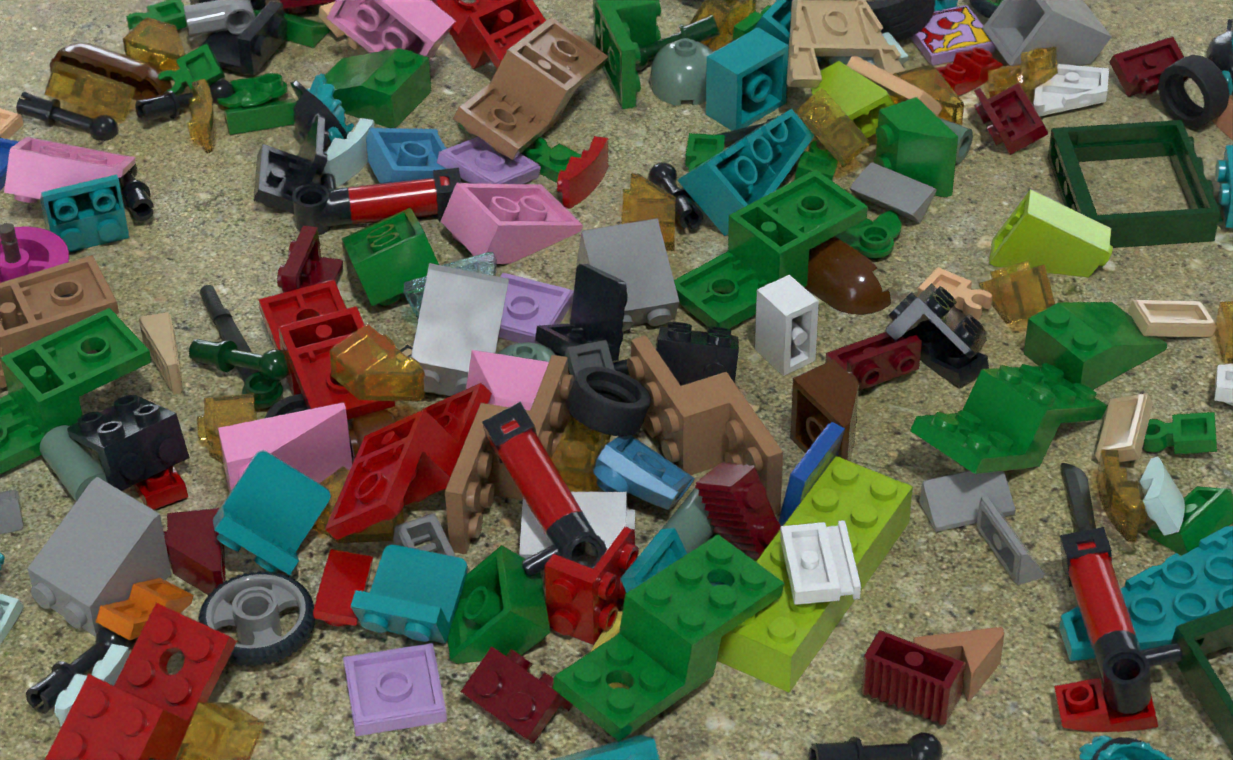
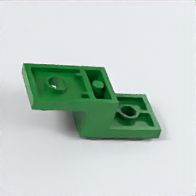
[593,0,661,110]
[674,169,868,329]
[0,308,152,474]
[910,363,1108,474]
[553,534,785,742]

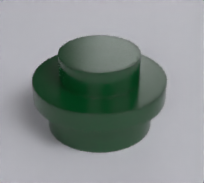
[242,372,283,409]

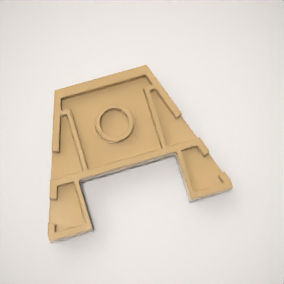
[787,0,916,88]

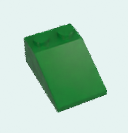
[325,48,432,128]
[342,207,439,306]
[1024,302,1167,390]

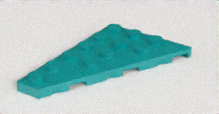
[1059,526,1233,661]

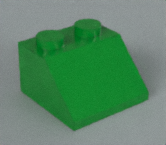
[874,97,958,198]
[448,545,550,664]

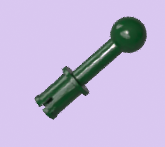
[636,14,721,71]
[189,339,289,381]

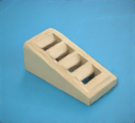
[139,312,183,395]

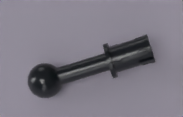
[135,79,234,123]
[16,92,119,141]
[648,162,703,229]
[119,163,154,221]
[26,626,132,714]
[808,732,943,760]

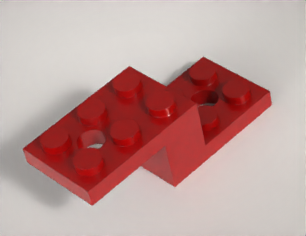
[431,0,547,70]
[258,280,395,420]
[325,383,492,540]
[45,603,237,760]

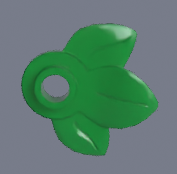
[217,73,288,108]
[836,210,902,259]

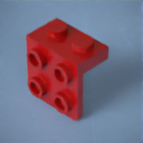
[545,526,639,645]

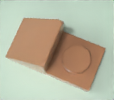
[913,627,1005,701]

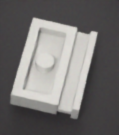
[780,521,861,604]

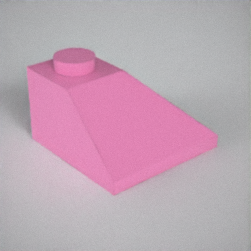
[466,350,549,411]

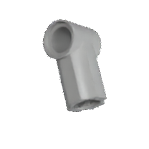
[184,0,255,37]

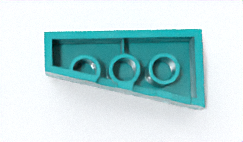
[677,109,814,236]

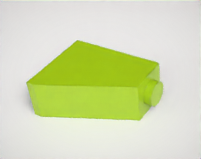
[811,61,895,153]
[989,189,1113,278]

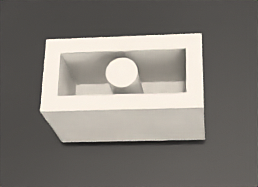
[755,275,819,376]

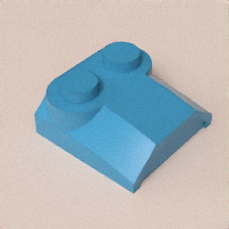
[366,128,446,184]
[593,436,695,510]

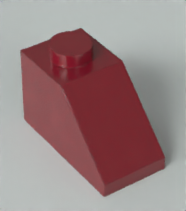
[163,508,226,595]

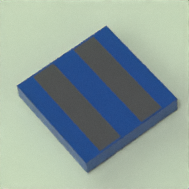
[778,422,845,526]

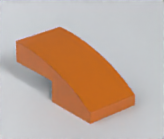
[96,578,194,640]

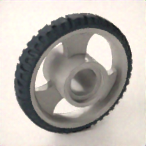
[199,571,315,666]

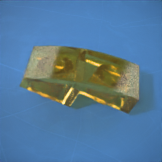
[988,46,1058,98]
[187,79,217,154]
[794,88,871,168]
[1096,449,1147,542]

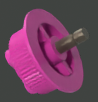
[0,223,70,283]

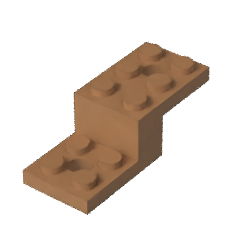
[453,17,609,160]
[0,255,119,389]
[627,335,783,514]
[445,355,575,554]

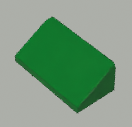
[254,10,330,48]
[224,98,297,135]
[1147,486,1233,556]

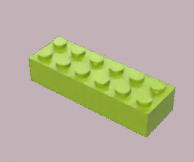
[717,456,913,693]

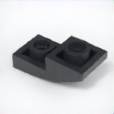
[902,319,989,387]

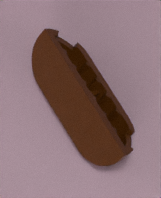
[50,42,173,101]
[804,236,891,315]

